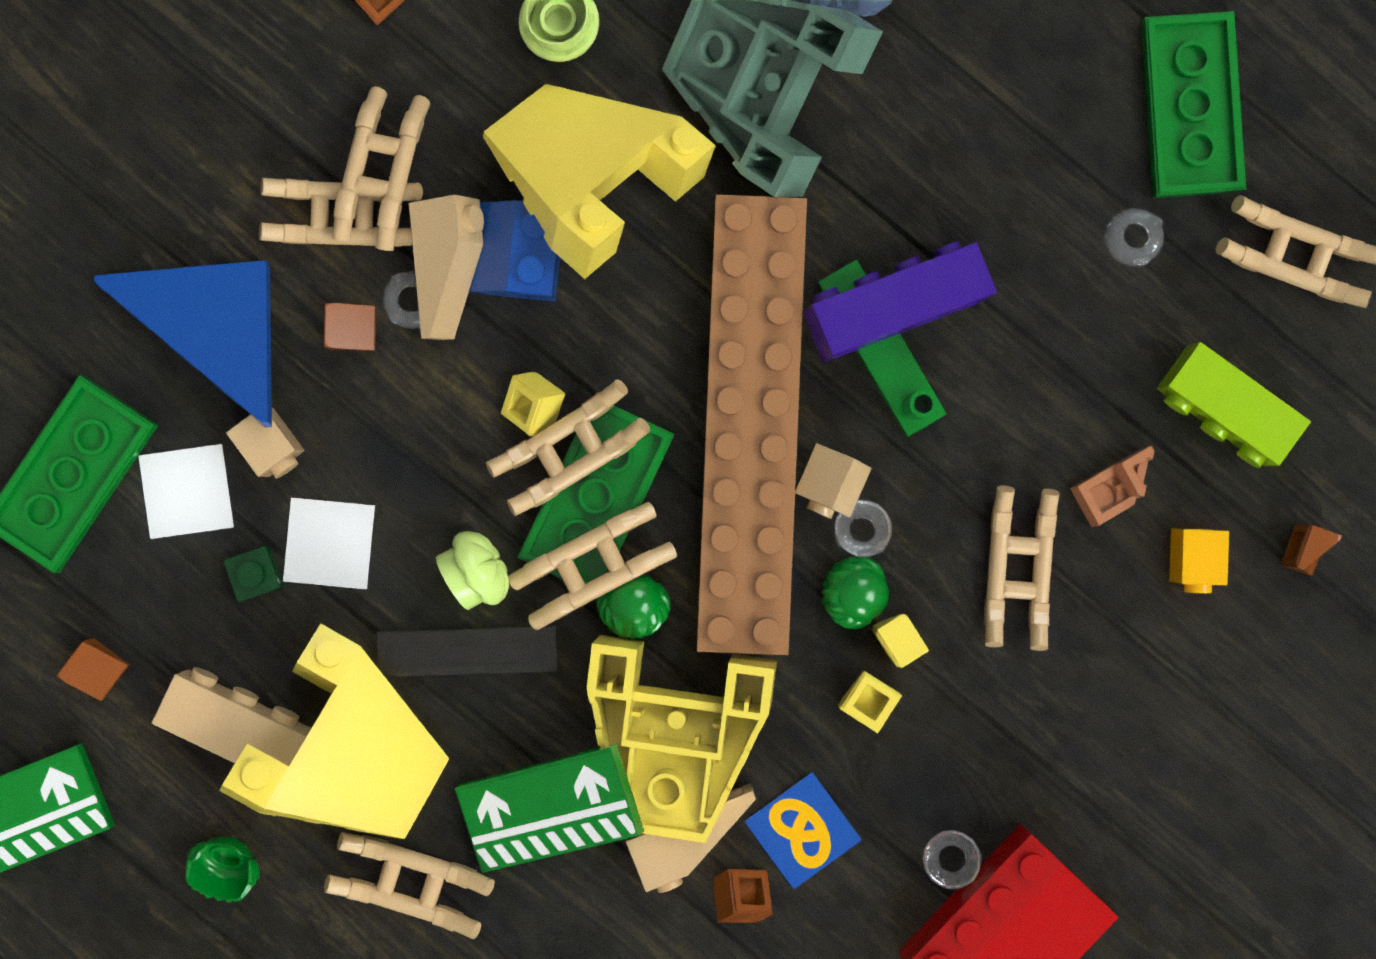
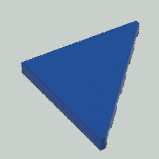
[94,260,272,428]

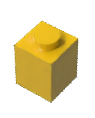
[1169,528,1229,593]

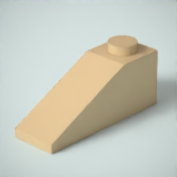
[409,195,484,340]
[626,783,756,893]

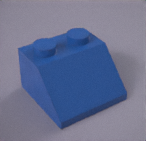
[469,200,560,302]

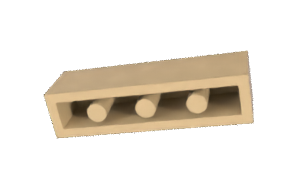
[151,667,311,766]

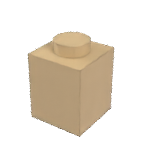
[226,408,305,479]
[795,443,872,519]

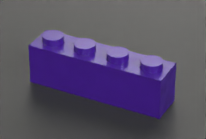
[802,241,997,363]

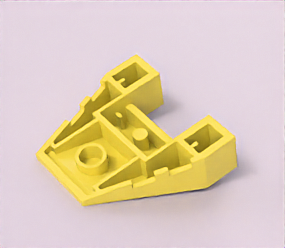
[483,84,716,279]
[219,623,449,839]
[586,635,777,843]

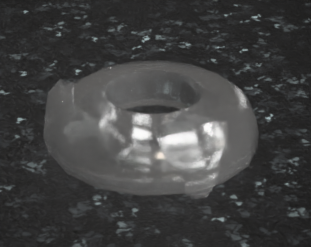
[1105,208,1164,266]
[383,271,420,329]
[835,500,892,557]
[923,830,983,890]

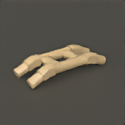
[332,86,430,251]
[259,177,423,247]
[1216,195,1376,308]
[486,379,650,516]
[984,485,1060,651]
[509,502,677,630]
[324,832,495,939]

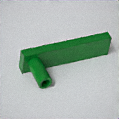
[817,260,946,437]

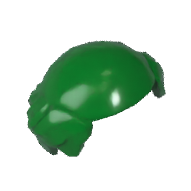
[820,557,889,629]
[596,574,671,640]
[185,836,260,903]

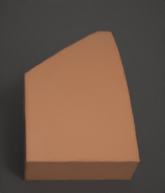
[1070,446,1155,527]

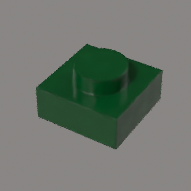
[223,545,284,603]

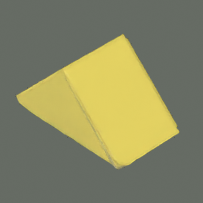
[501,372,565,437]
[872,614,929,668]
[838,671,902,733]

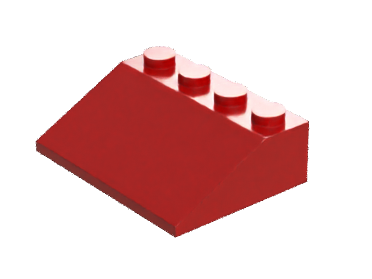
[898,823,1119,959]

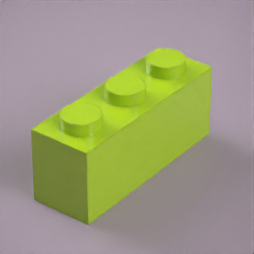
[1156,342,1311,468]

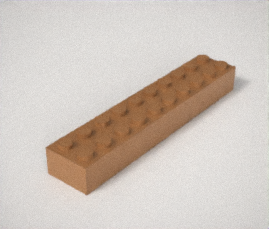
[697,194,807,655]

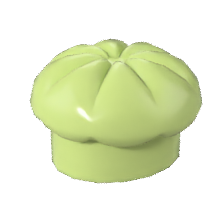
[519,0,599,62]
[436,531,509,610]

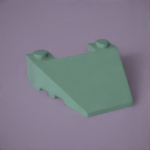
[662,0,883,197]

